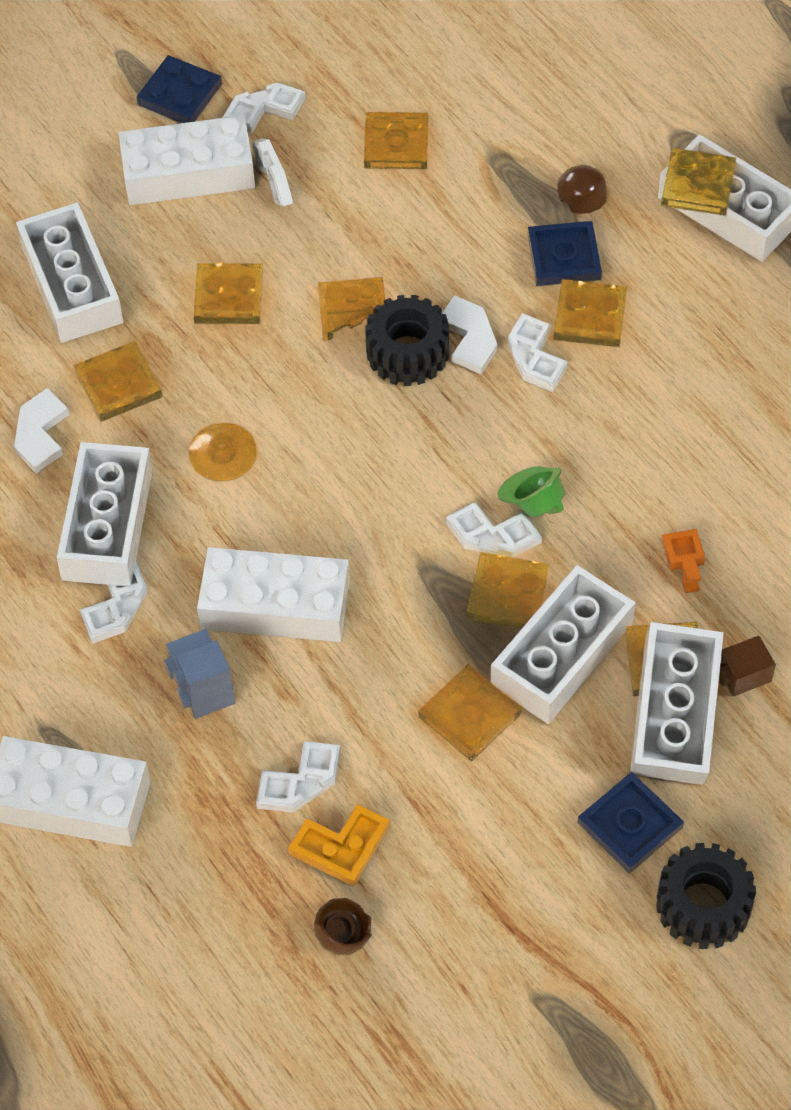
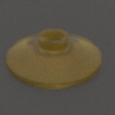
[189,423,257,481]

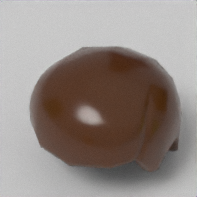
[557,164,607,214]
[314,898,372,955]

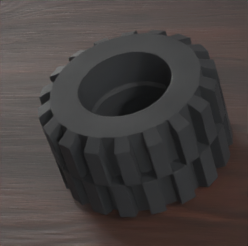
[365,295,449,386]
[656,843,756,949]

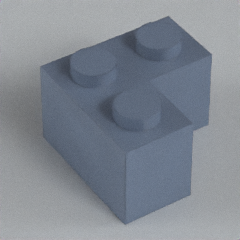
[164,629,235,719]

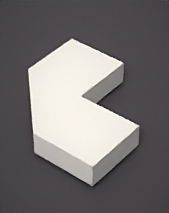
[223,83,306,134]
[252,138,293,206]
[442,295,497,375]
[508,313,568,393]
[14,388,69,474]
[446,502,542,558]
[80,562,148,644]
[256,741,340,813]

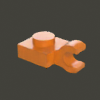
[662,529,705,593]

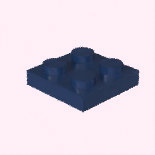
[136,55,222,123]
[528,221,602,286]
[577,772,684,874]

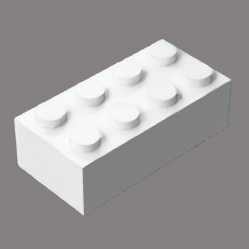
[118,115,255,205]
[658,134,791,262]
[16,202,124,343]
[57,442,152,586]
[197,547,350,642]
[490,565,636,724]
[630,622,724,785]
[0,736,151,847]

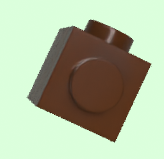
[719,635,776,697]

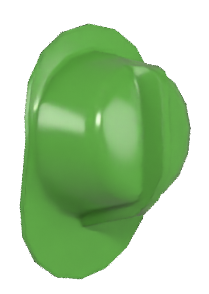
[497,466,565,517]

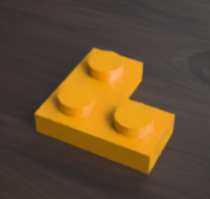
[288,804,390,887]

